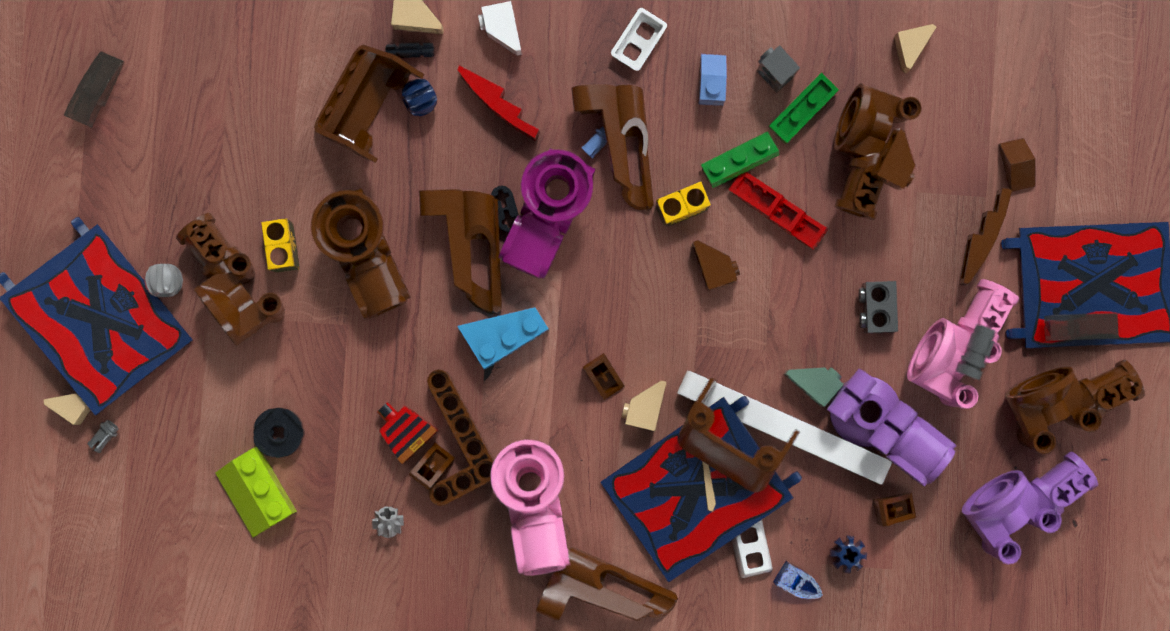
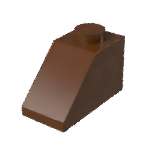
[870,129,916,190]
[692,240,740,291]

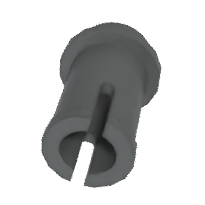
[87,420,119,453]

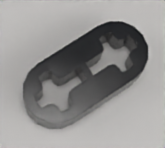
[491,186,519,233]

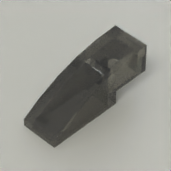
[64,51,124,128]
[1044,313,1119,341]

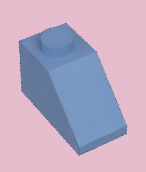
[699,54,727,106]

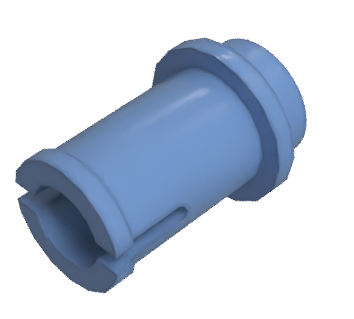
[581,127,607,159]

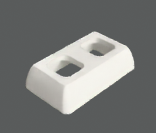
[611,8,667,71]
[732,520,773,578]

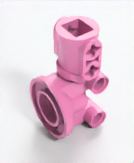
[907,279,1019,408]
[491,440,570,576]

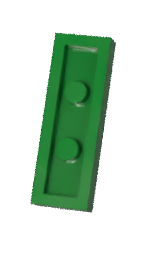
[768,72,839,144]
[701,131,780,188]

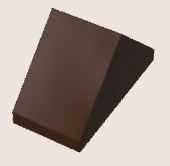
[998,138,1036,192]
[583,353,625,400]
[409,443,455,490]
[873,493,916,526]

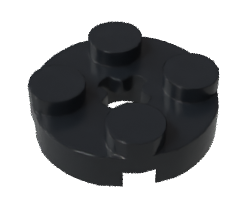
[253,407,305,458]

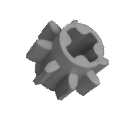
[372,507,404,538]

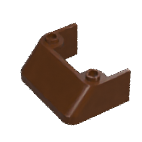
[314,45,425,163]
[678,378,801,492]

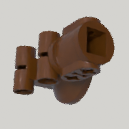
[834,83,922,220]
[311,188,411,319]
[176,213,285,347]
[1005,359,1145,454]

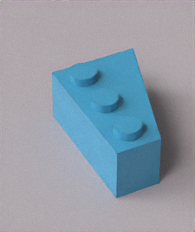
[458,307,549,370]

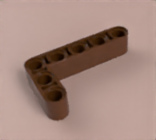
[427,369,495,506]

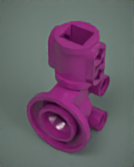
[498,148,596,279]

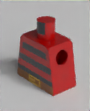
[377,402,439,464]

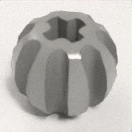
[144,264,183,297]

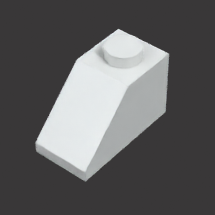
[478,1,522,55]

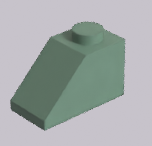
[784,367,844,407]

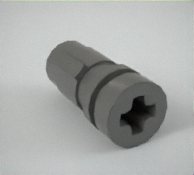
[956,324,996,380]

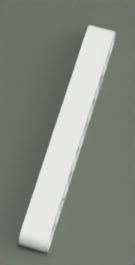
[677,370,892,485]

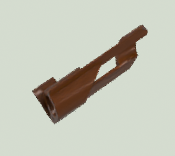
[571,84,654,210]
[419,189,502,314]
[536,547,678,622]

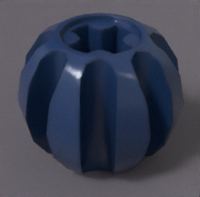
[401,78,437,116]
[830,535,867,574]

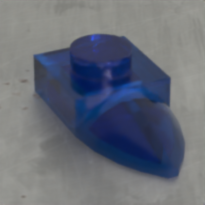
[773,561,823,599]

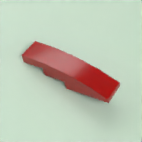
[457,65,540,141]
[729,172,828,250]

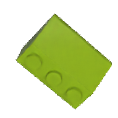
[215,447,297,537]

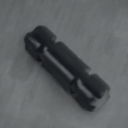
[385,43,434,58]

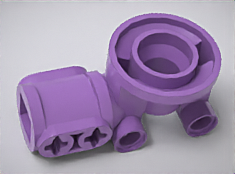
[827,369,956,486]
[962,452,1098,564]

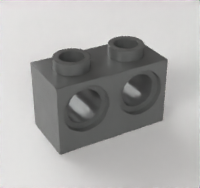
[757,45,800,93]
[859,281,898,333]

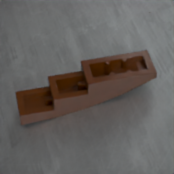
[959,188,1012,285]

